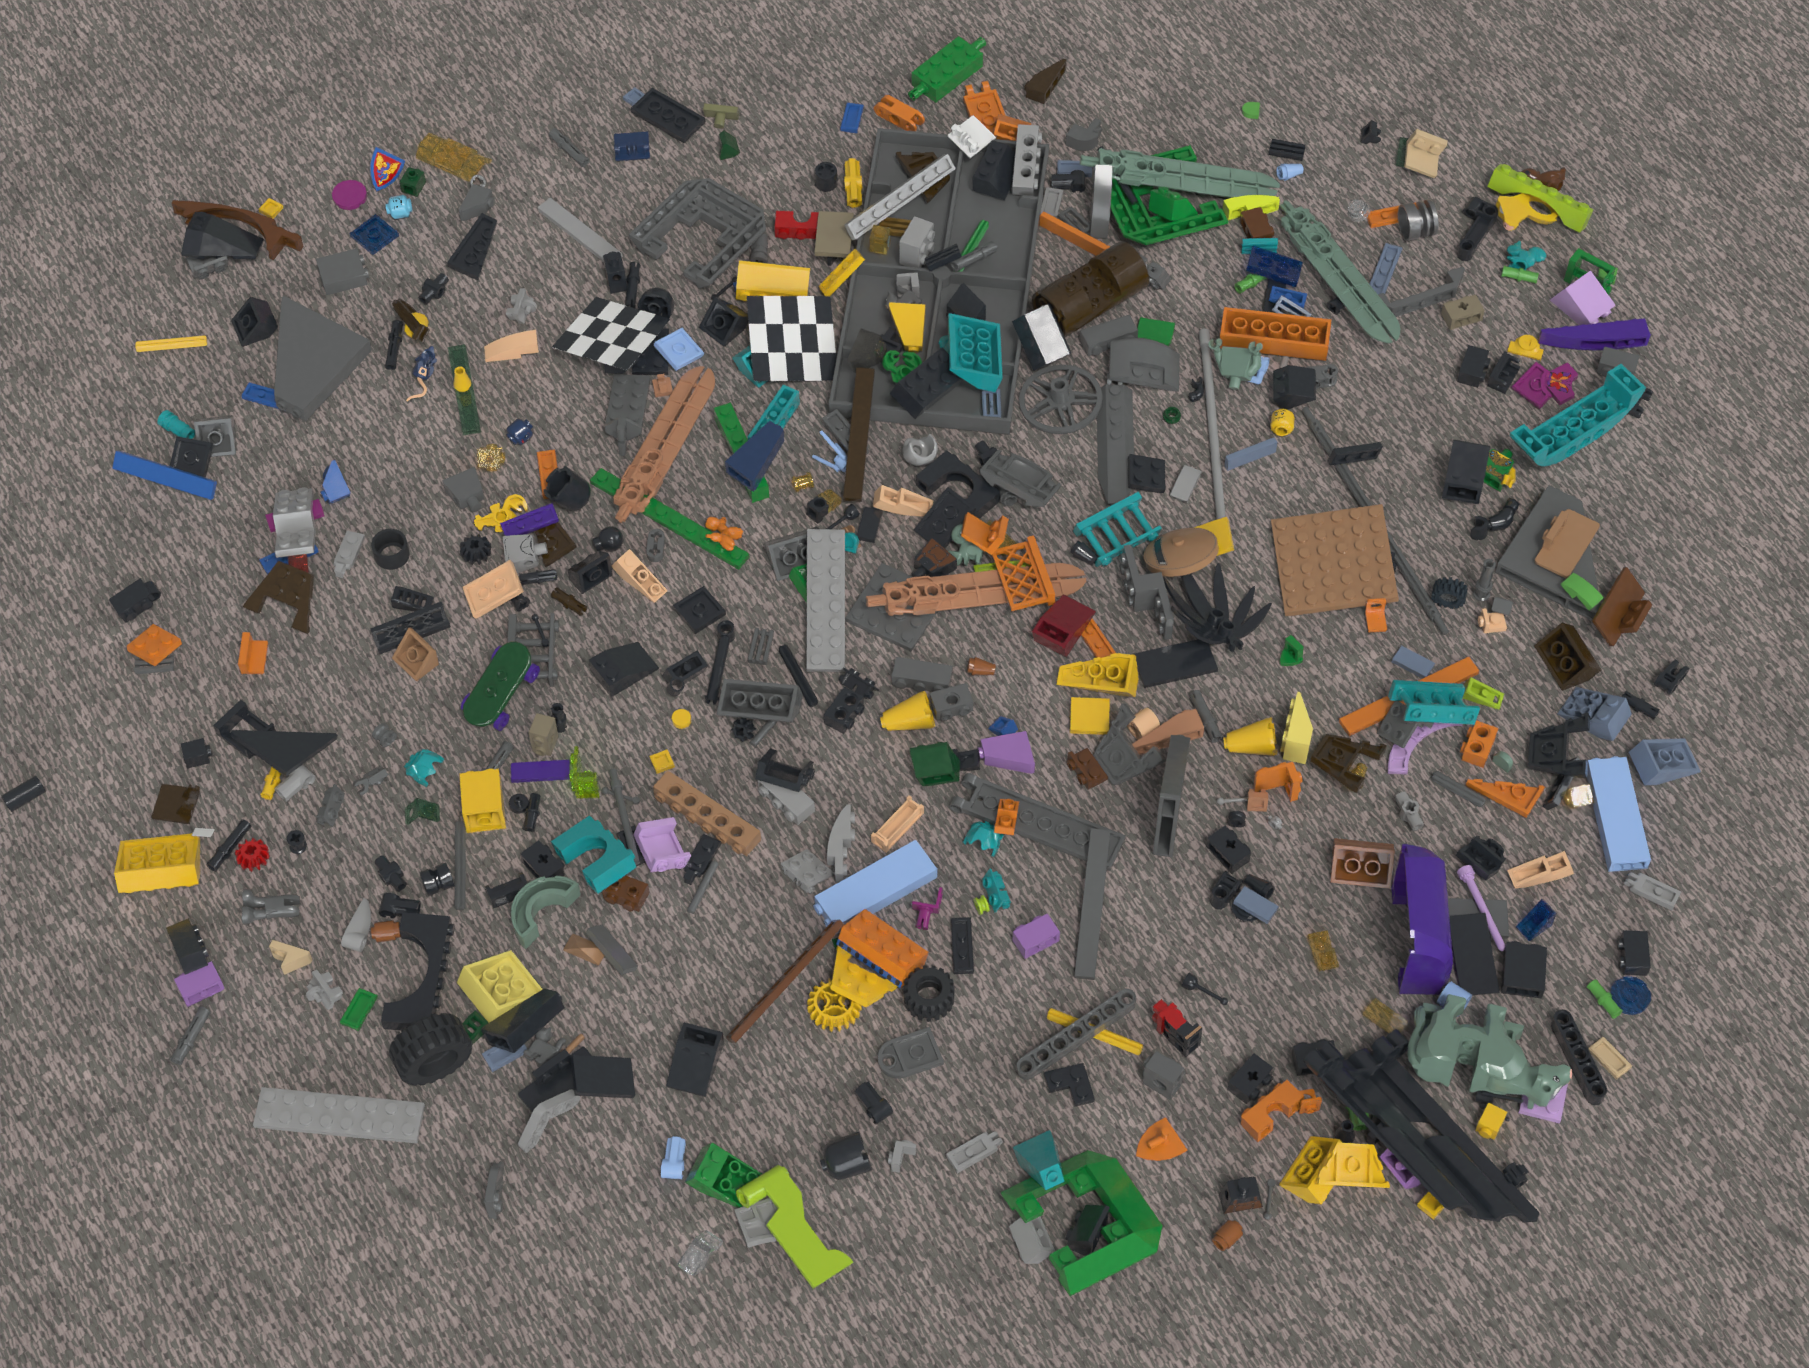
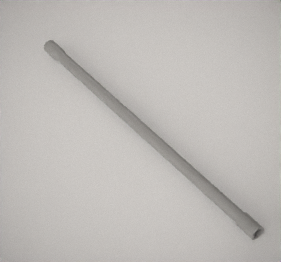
[1199,328,1226,520]

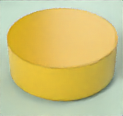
[672,709,691,729]

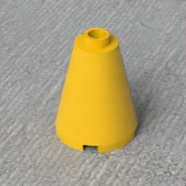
[880,691,935,731]
[1223,717,1278,756]

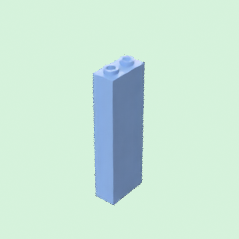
[1587,756,1651,872]
[813,840,937,935]

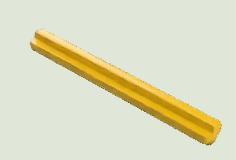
[1047,1008,1143,1055]

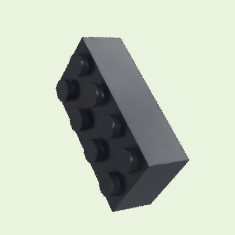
[890,347,963,419]

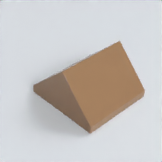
[392,628,439,681]

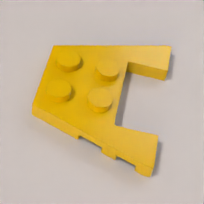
[830,946,897,1007]

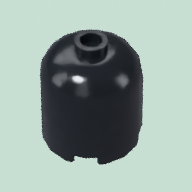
[543,466,591,511]
[820,1132,872,1180]

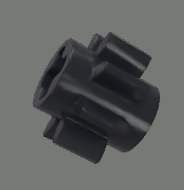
[731,718,757,742]
[1502,1162,1529,1188]

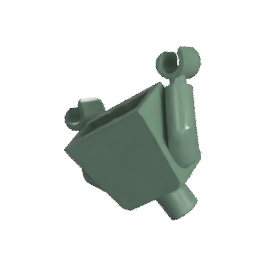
[1208,338,1263,390]

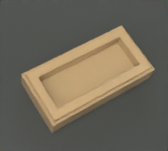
[1588,1037,1632,1080]

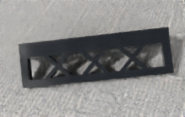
[370,602,451,654]

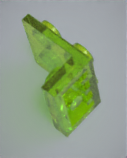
[569,746,600,799]

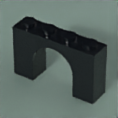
[916,450,1000,519]

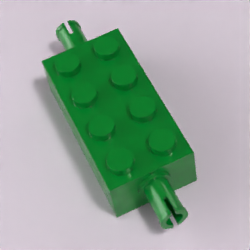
[908,36,986,103]

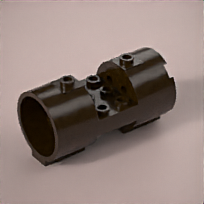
[1032,241,1149,337]

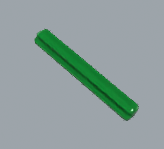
[953,220,989,272]

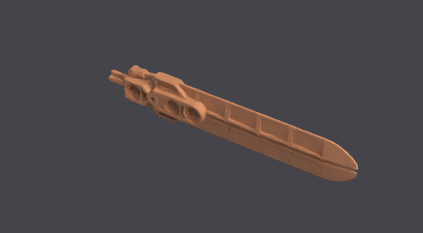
[613,366,715,523]
[866,563,1086,616]

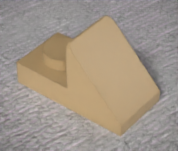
[269,940,312,974]

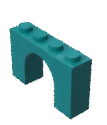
[551,816,636,894]

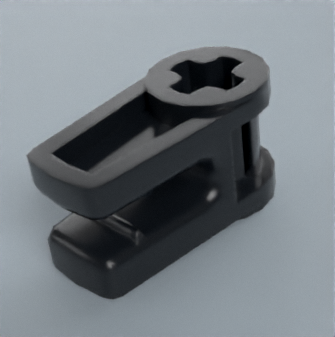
[1654,659,1690,696]

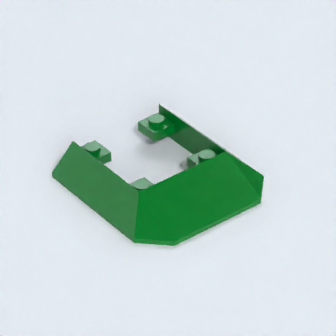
[1110,145,1228,245]
[1001,1150,1163,1296]

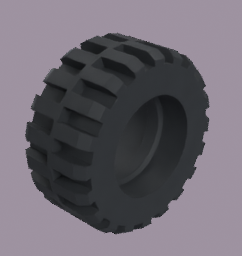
[389,1013,472,1086]

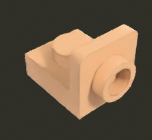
[1478,608,1507,633]

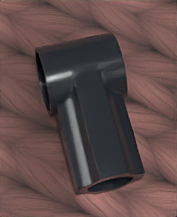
[1051,170,1086,193]
[378,893,421,919]
[854,1081,893,1125]

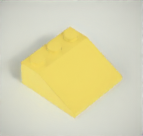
[457,950,542,1023]

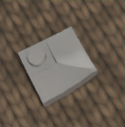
[734,1198,778,1248]

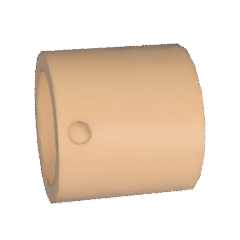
[1127,708,1160,740]

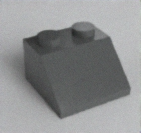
[194,415,236,457]

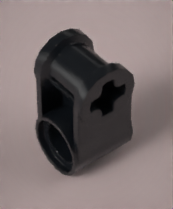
[1210,870,1243,909]

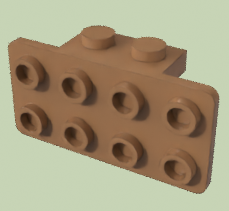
[1535,509,1600,578]

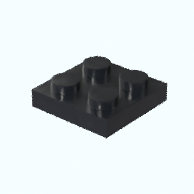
[170,436,213,478]
[1128,454,1166,493]
[673,586,726,634]

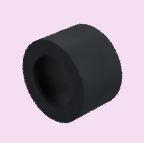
[371,529,410,570]

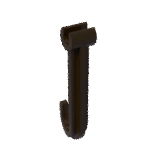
[392,298,430,343]

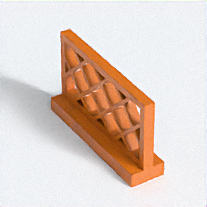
[992,535,1055,611]

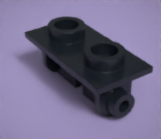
[839,667,879,699]

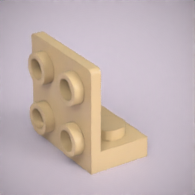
[1404,129,1448,178]

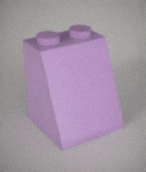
[1550,271,1615,325]

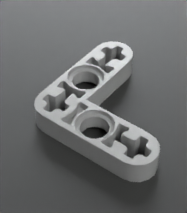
[518,1089,580,1153]

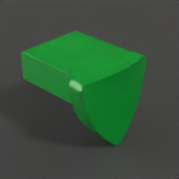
[1280,635,1304,666]

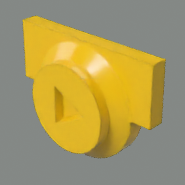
[1507,335,1544,361]

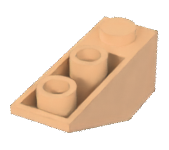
[611,549,667,603]

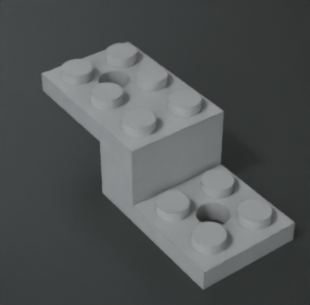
[273,487,316,558]

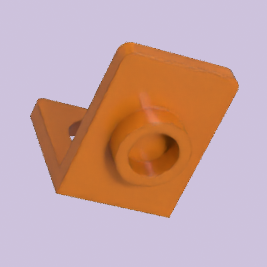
[1365,598,1387,632]
[1298,1089,1322,1114]

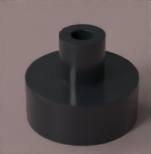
[509,793,529,814]

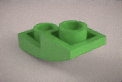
[1560,573,1604,610]

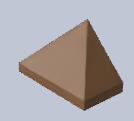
[563,933,605,966]

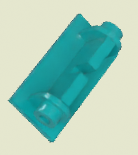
[982,869,1011,913]

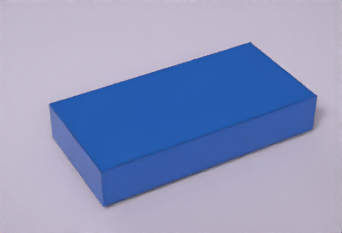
[840,103,864,133]

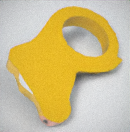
[1495,193,1559,231]

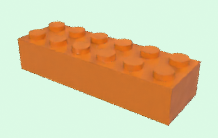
[1220,307,1332,361]

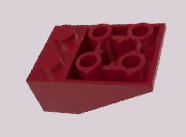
[1032,594,1096,658]

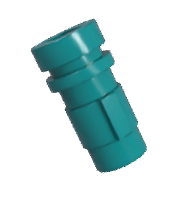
[157,410,196,439]

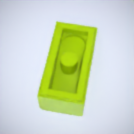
[1462,677,1504,710]

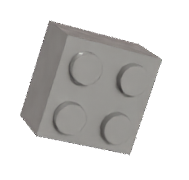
[900,216,935,268]

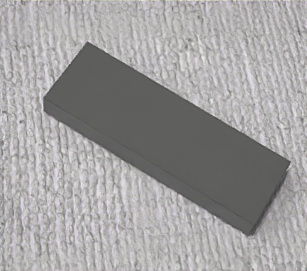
[586,924,638,975]

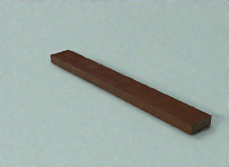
[726,919,845,1043]

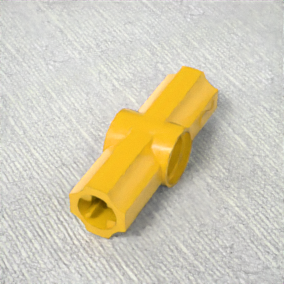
[844,158,862,208]

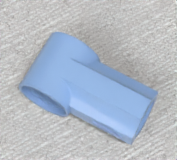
[661,1136,686,1180]

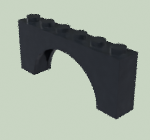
[381,912,455,1031]

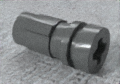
[750,233,768,264]

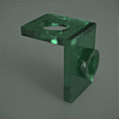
[405,798,440,825]

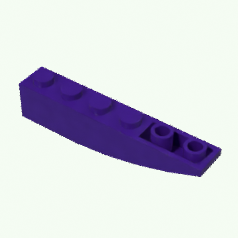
[1538,318,1651,351]

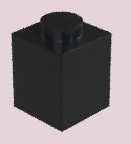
[181,738,212,769]

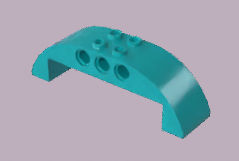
[1510,364,1646,466]

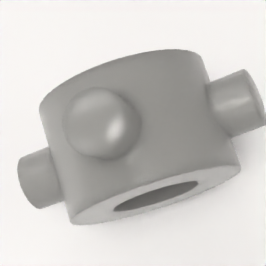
[1268,815,1282,829]

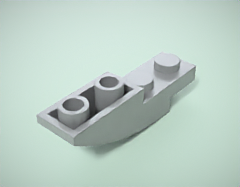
[827,804,855,883]

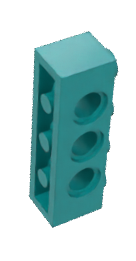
[748,385,800,440]

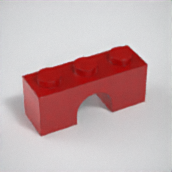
[775,211,819,240]

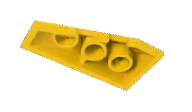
[1056,653,1139,697]

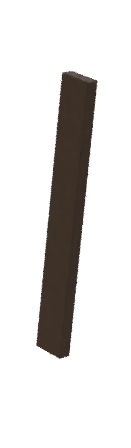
[843,368,875,502]

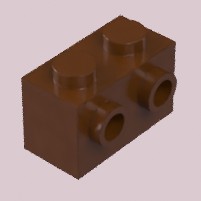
[602,875,650,912]

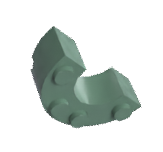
[511,876,581,949]

